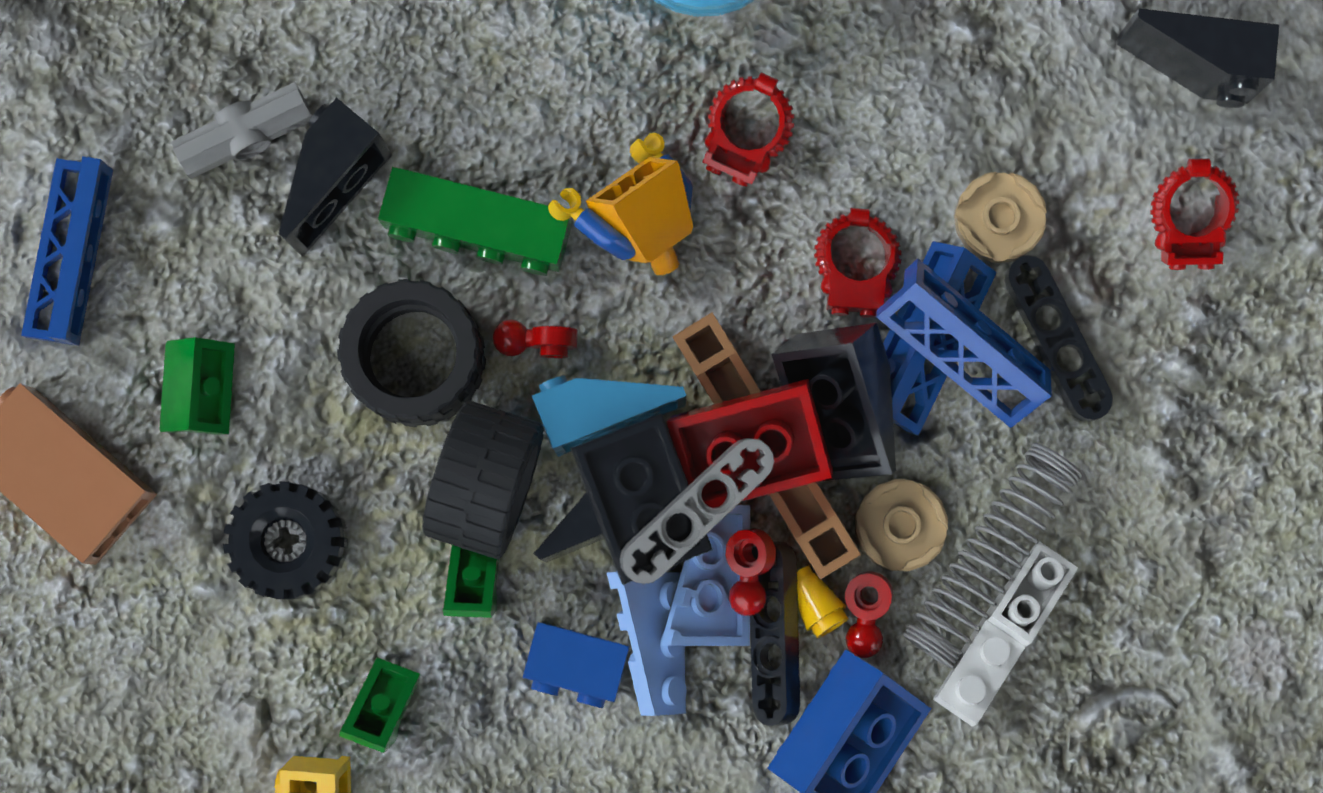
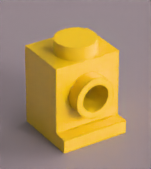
[275,756,351,793]

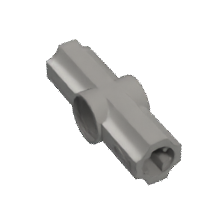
[171,82,312,179]

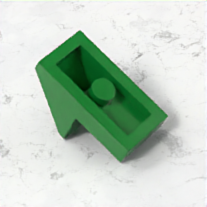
[443,545,499,618]
[339,657,420,753]

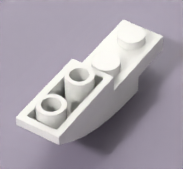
[933,541,1078,727]

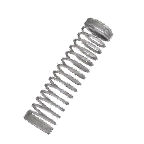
[903,443,1083,668]

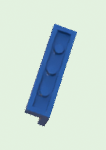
[21,156,113,346]
[883,241,997,435]
[876,259,1052,428]

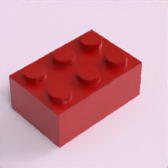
[667,379,833,508]

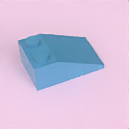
[532,375,687,457]

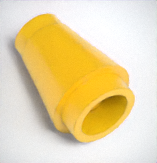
[797,566,849,639]

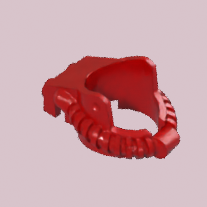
[702,72,795,187]
[1150,158,1239,270]
[814,208,902,318]

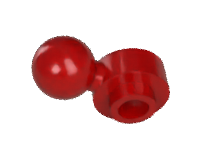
[493,320,578,359]
[725,528,776,616]
[845,571,894,658]

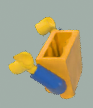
[548,133,693,275]

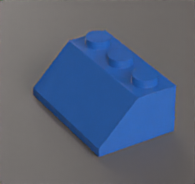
[767,649,931,793]

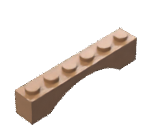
[672,312,861,580]

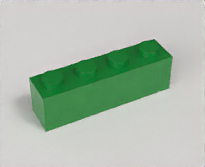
[378,166,573,276]

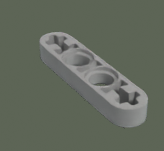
[620,438,774,584]

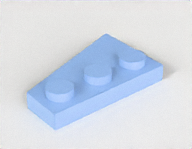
[660,505,750,646]
[607,572,687,716]

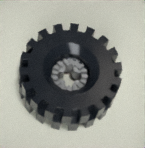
[223,481,348,600]

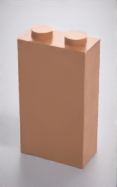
[0,383,157,565]

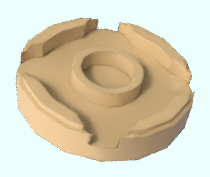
[954,172,1047,263]
[855,479,948,572]

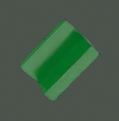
[159,337,235,435]

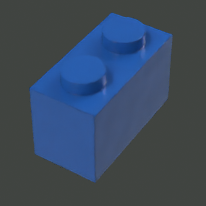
[522,622,630,708]

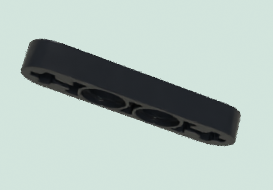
[1004,255,1113,422]
[750,541,800,726]

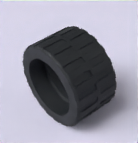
[337,279,486,427]
[422,401,544,559]

